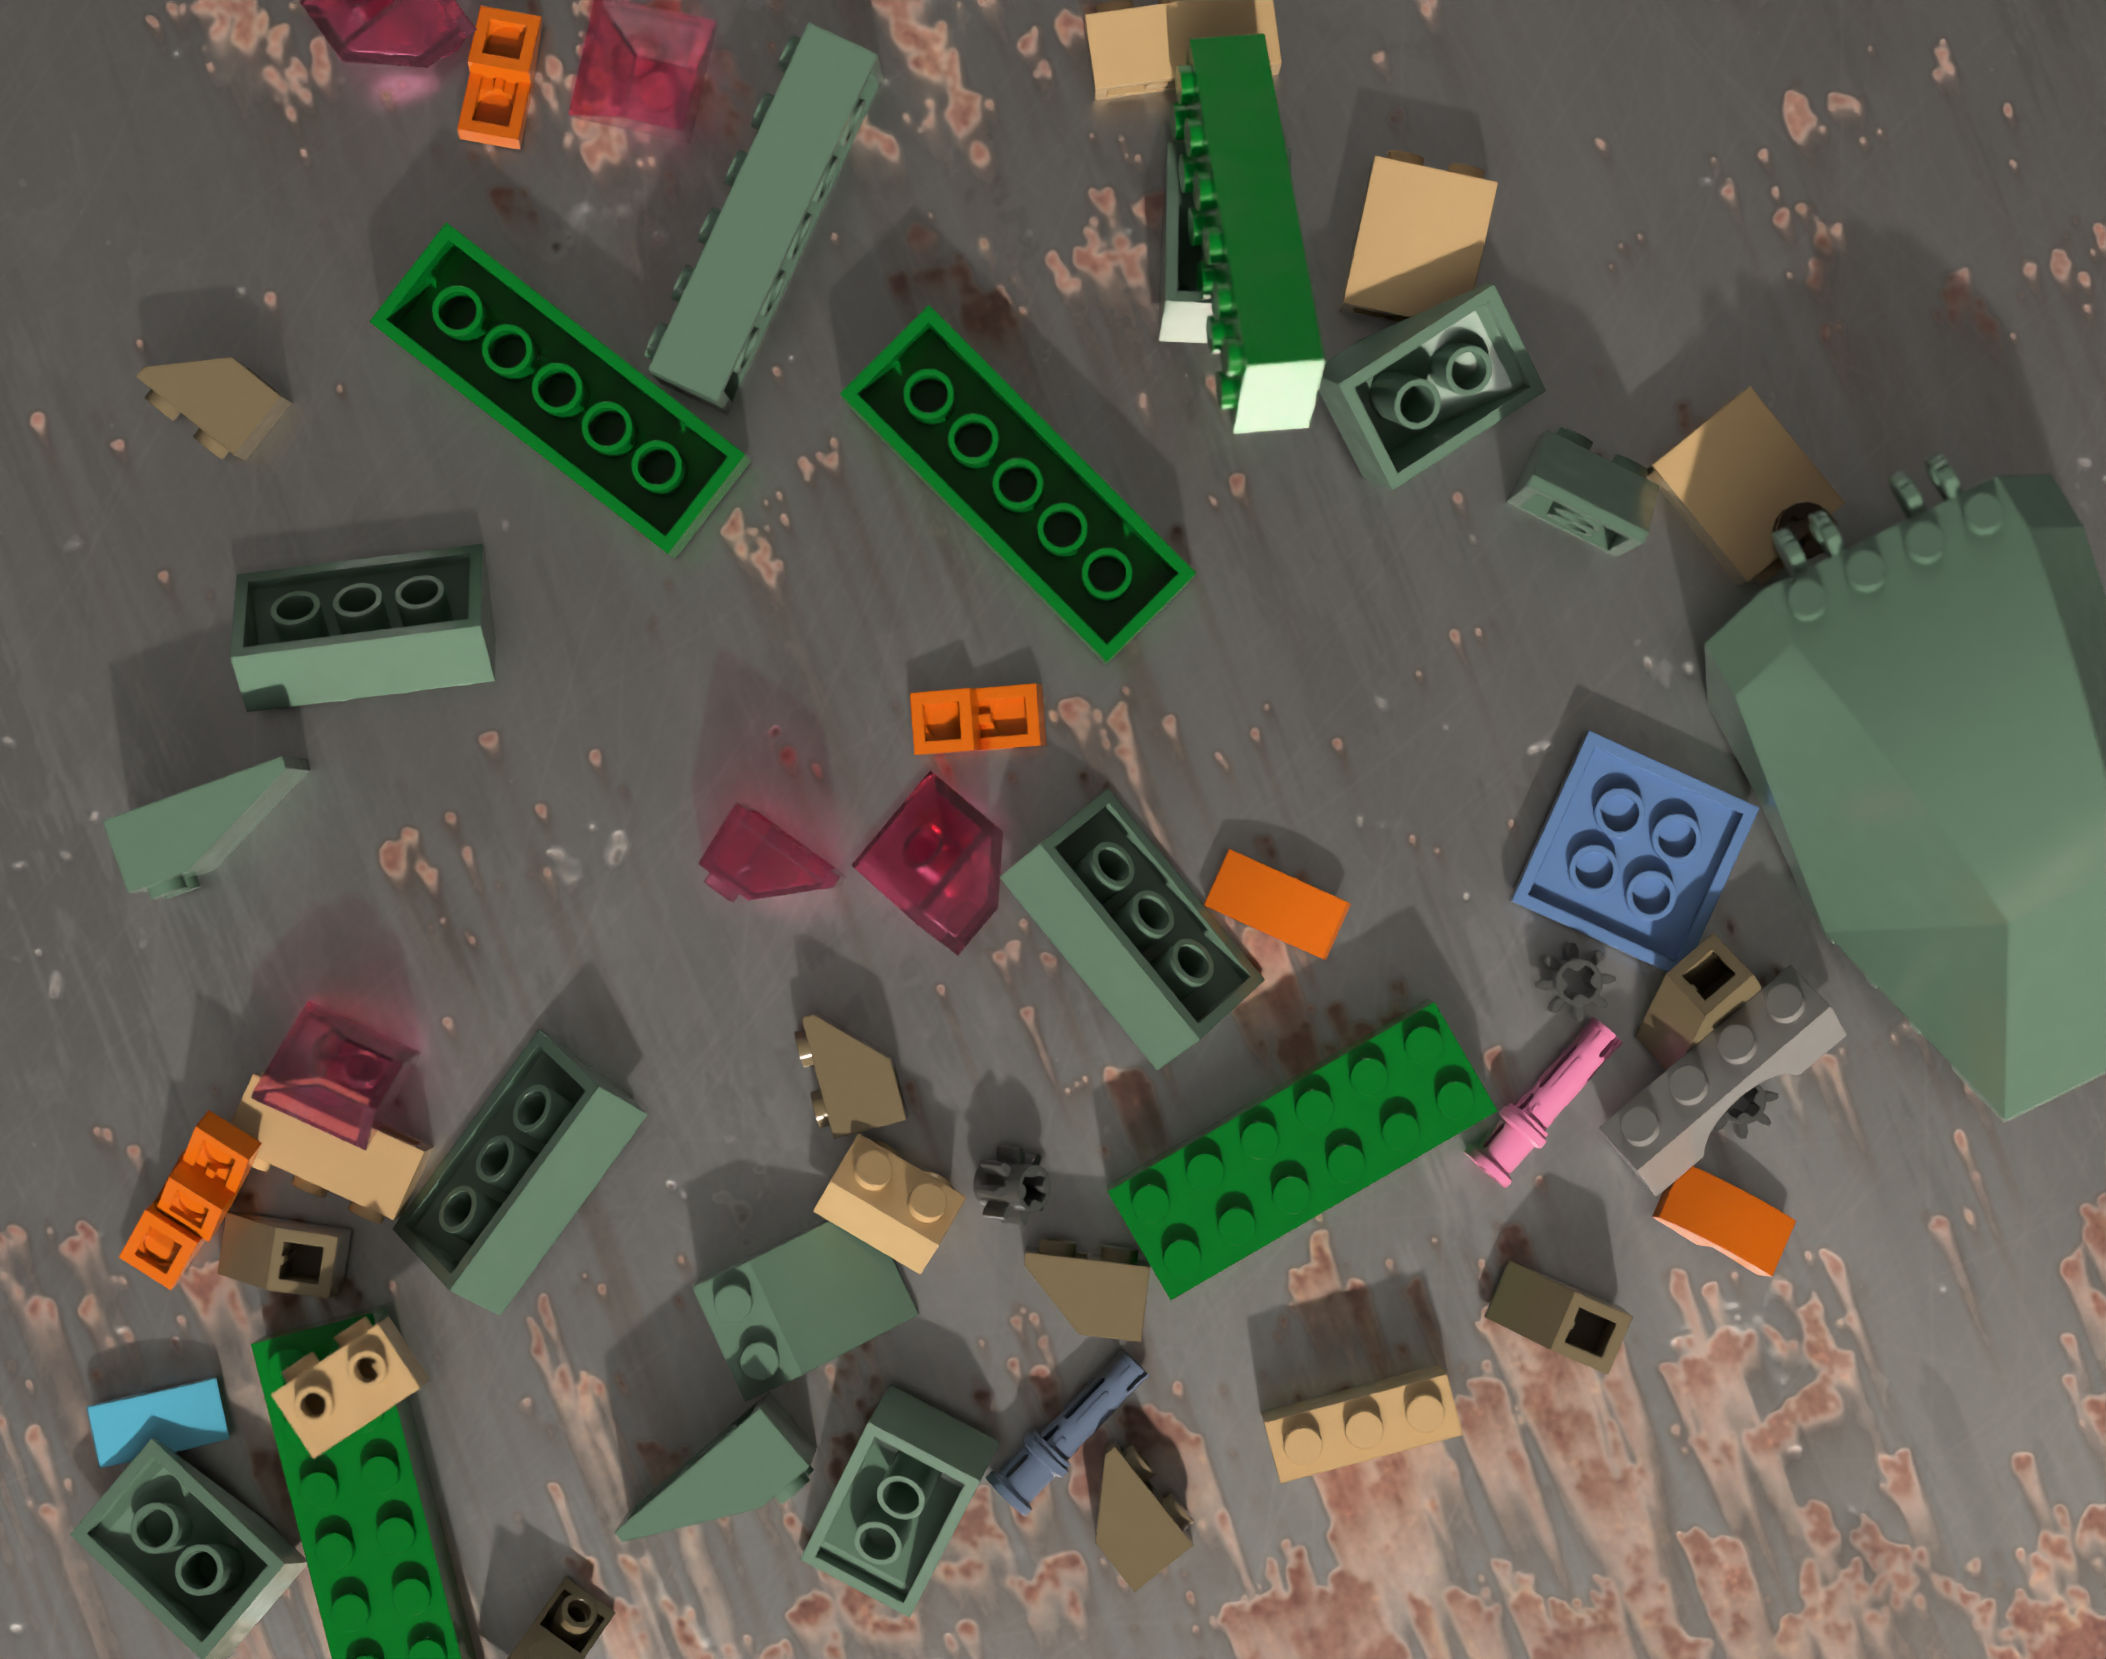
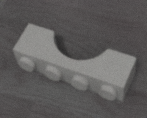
[1599,965,1847,1197]

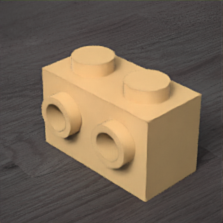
[813,1133,967,1274]
[271,1316,430,1459]

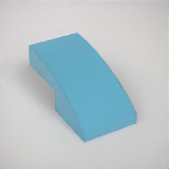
[86,1377,229,1468]

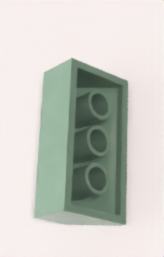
[230,543,496,712]
[999,788,1265,1071]
[393,1029,648,1316]

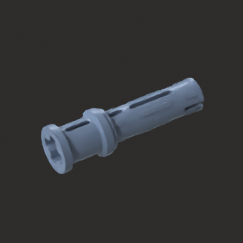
[986,1348,1150,1516]

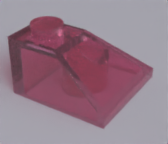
[299,0,477,68]
[568,0,717,144]
[851,770,1003,956]
[698,802,847,903]
[251,1001,421,1151]

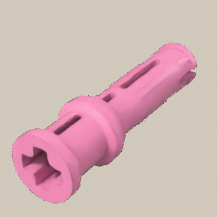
[1464,1017,1623,1189]

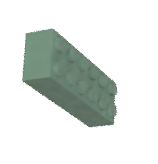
[645,22,884,415]

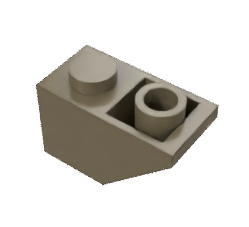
[136,357,292,460]
[1635,932,1763,1070]
[794,1012,909,1139]
[217,1211,351,1299]
[1024,1238,1150,1342]
[1484,1259,1633,1375]
[1095,1438,1195,1592]
[507,1576,616,1659]

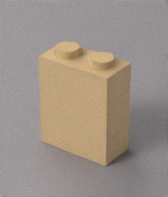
[1339,150,1498,323]
[1647,386,1845,586]

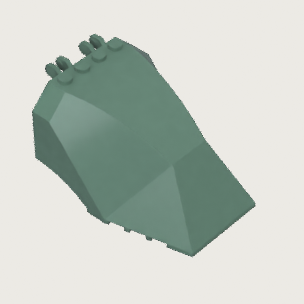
[1705,452,2106,1123]

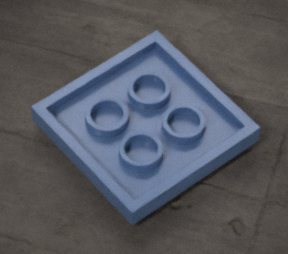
[1509,730,1760,972]

